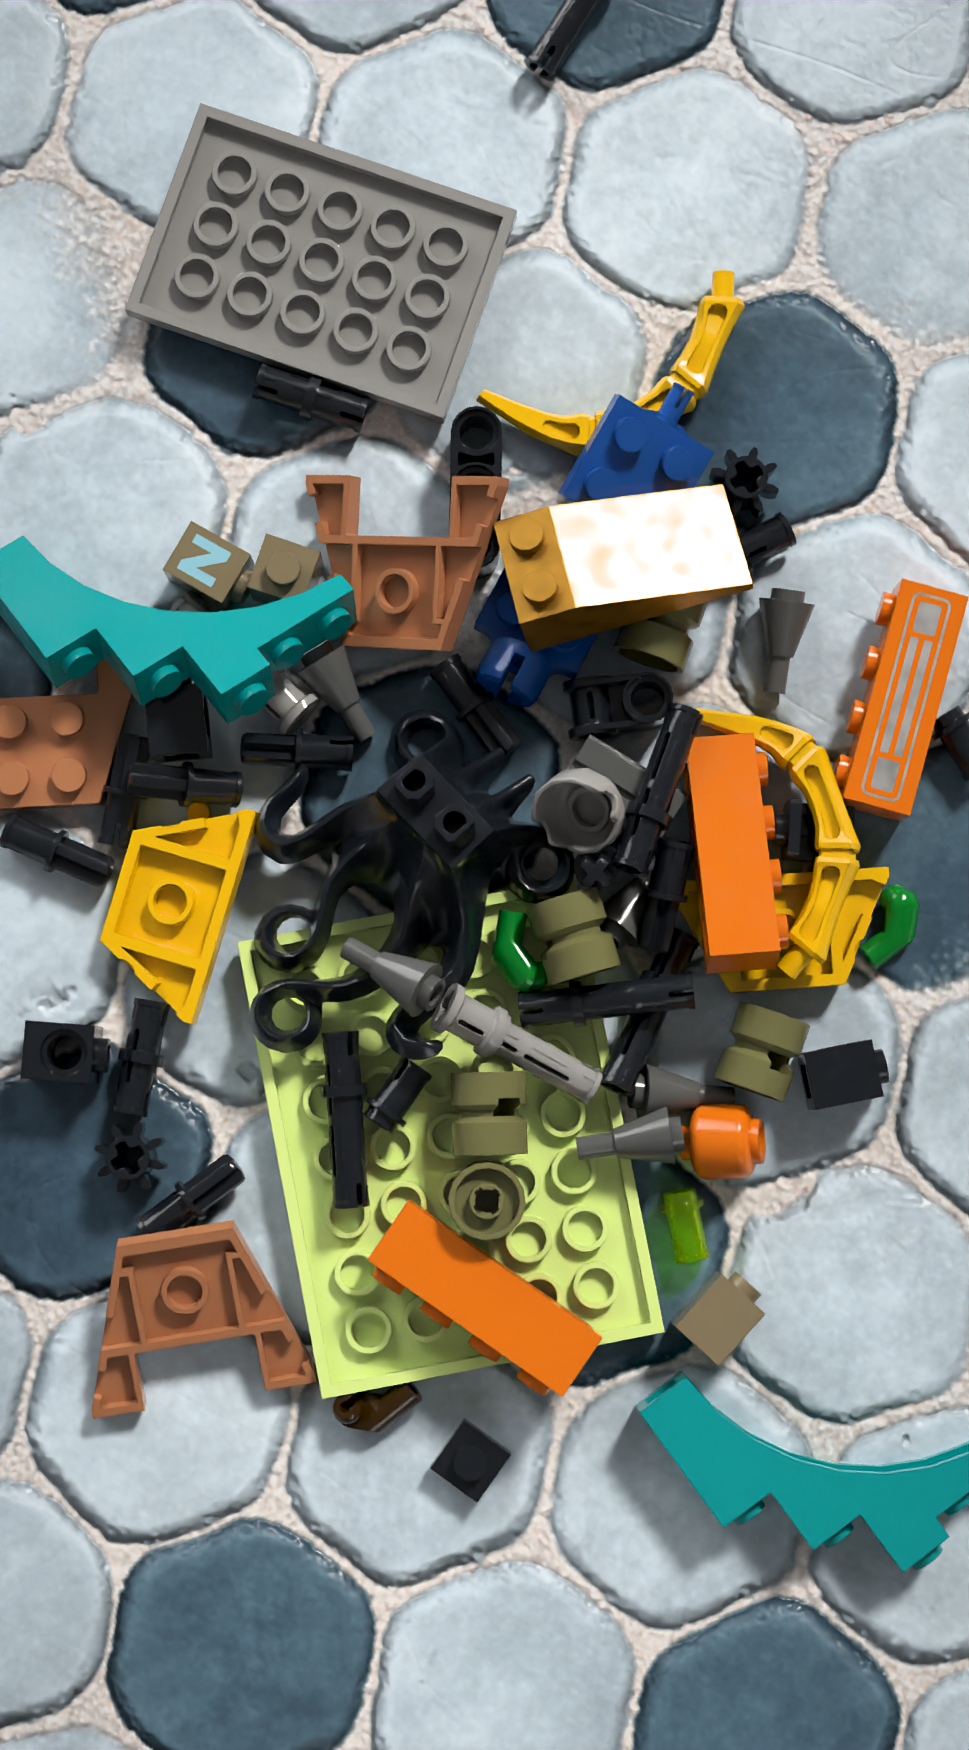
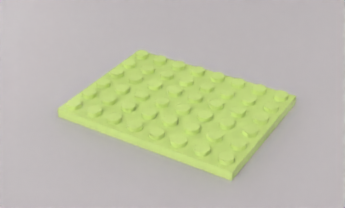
[237,877,665,1399]

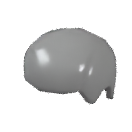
[530,768,625,855]

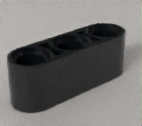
[449,406,502,579]

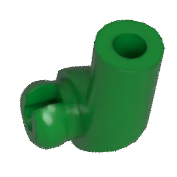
[858,884,920,970]
[491,910,547,992]

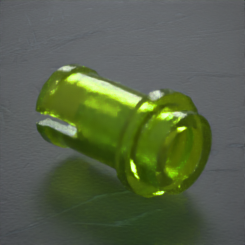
[659,1187,711,1264]

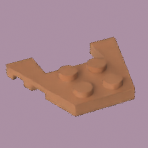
[306,475,509,652]
[0,659,134,811]
[92,1220,317,1419]

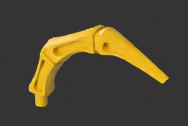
[476,270,745,457]
[695,708,861,980]

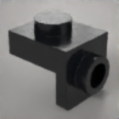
[772,799,855,863]

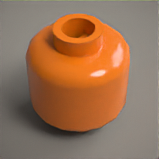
[680,1103,766,1180]

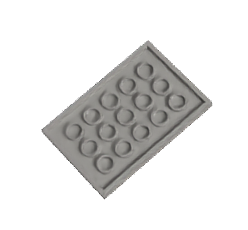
[125,103,517,424]

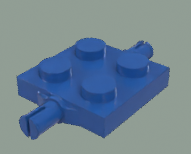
[558,382,714,503]

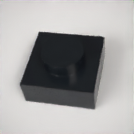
[430,1418,511,1502]

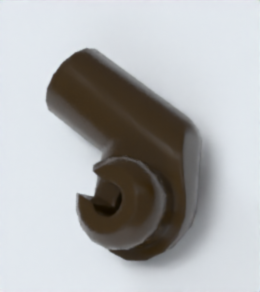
[333,1382,422,1432]

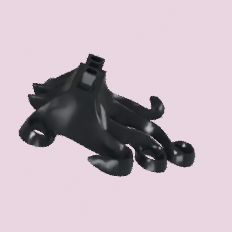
[249,710,575,1060]

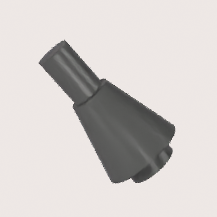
[759,588,815,694]
[295,641,376,744]
[600,853,656,949]
[340,937,446,1017]
[627,1063,735,1118]
[575,1106,685,1164]

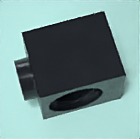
[145,677,213,763]
[20,1020,111,1084]
[797,1039,889,1110]

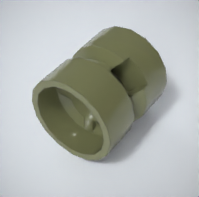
[614,602,708,674]
[526,887,621,987]
[713,1001,810,1102]
[451,1071,528,1156]
[448,1160,526,1240]

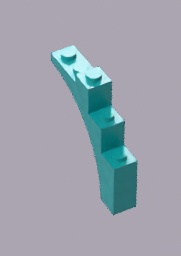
[0,536,357,724]
[636,1371,969,1572]

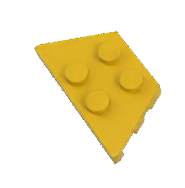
[100,809,258,1024]
[679,867,889,993]

